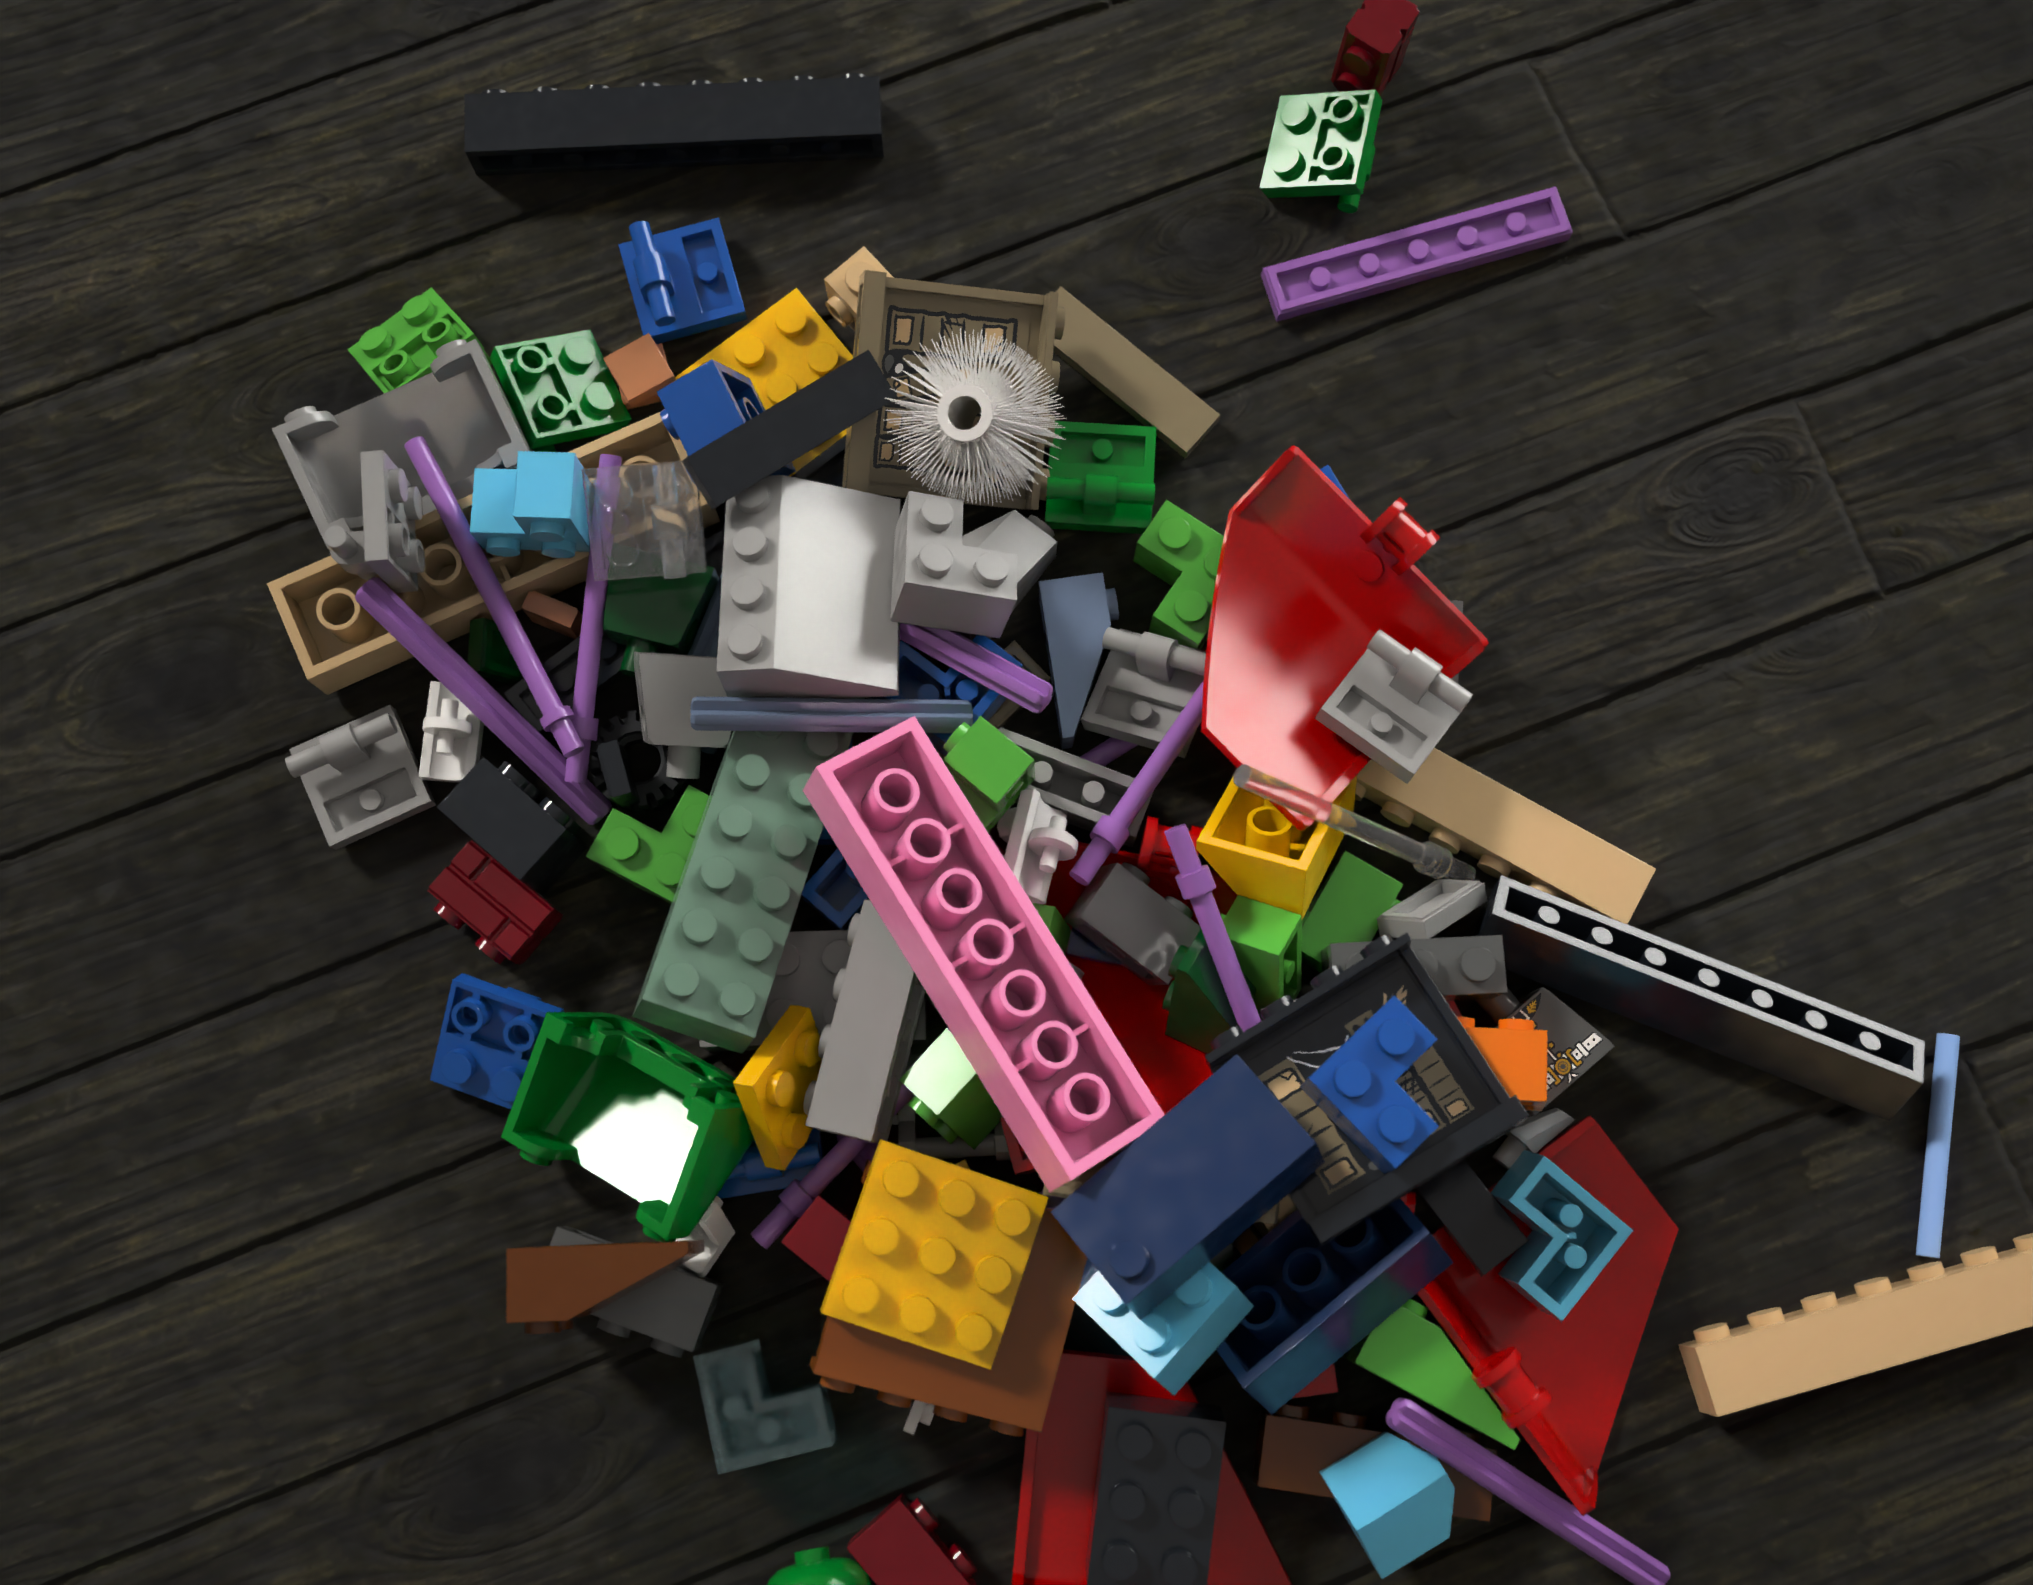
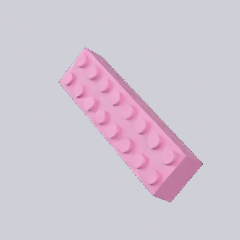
[803,716,1165,1192]

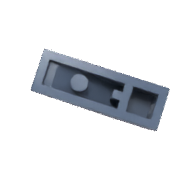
[1038,572,1119,749]

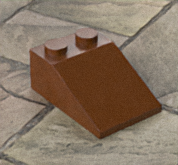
[506,1240,704,1334]

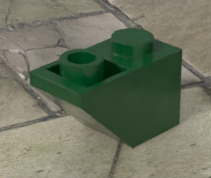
[1162,929,1257,1054]

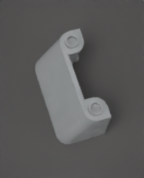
[272,339,533,550]

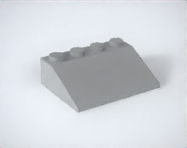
[716,475,902,698]

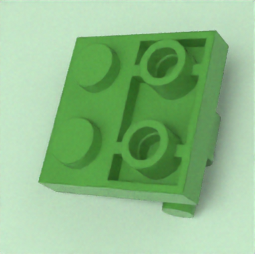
[348,287,492,393]

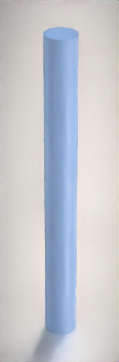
[1916,1033,1960,1259]

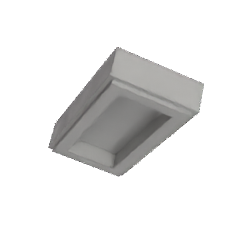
[1377,879,1487,939]

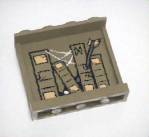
[842,270,1065,510]

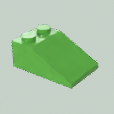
[1341,1299,1520,1450]

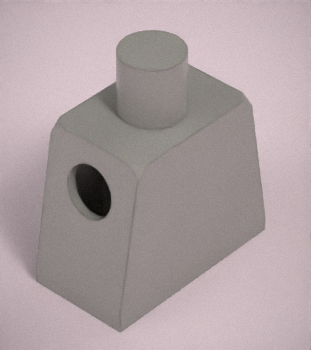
[633,652,731,779]

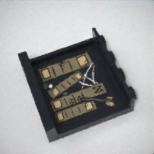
[1205,932,1529,1247]

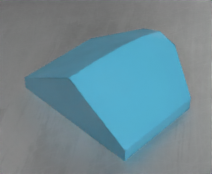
[1319,1431,1455,1579]

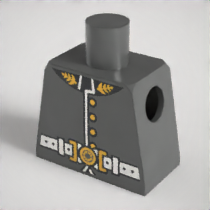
[1475,987,1615,1116]

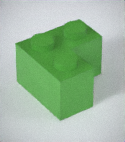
[1133,499,1224,650]
[943,716,1035,834]
[586,785,709,905]

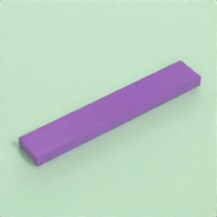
[1261,187,1573,322]

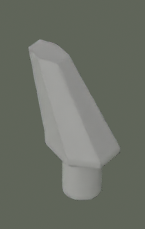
[1492,1108,1575,1170]

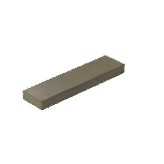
[1053,286,1220,459]

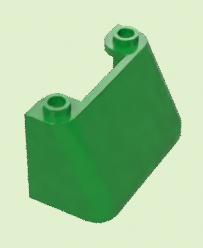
[501,1012,755,1242]

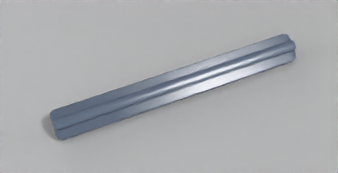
[690,696,973,733]

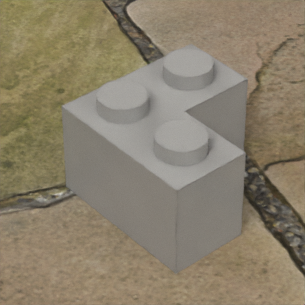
[890,491,1017,638]

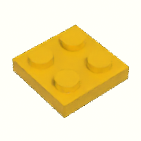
[733,1005,823,1171]

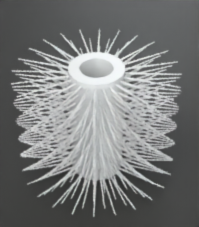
[883,328,1067,506]

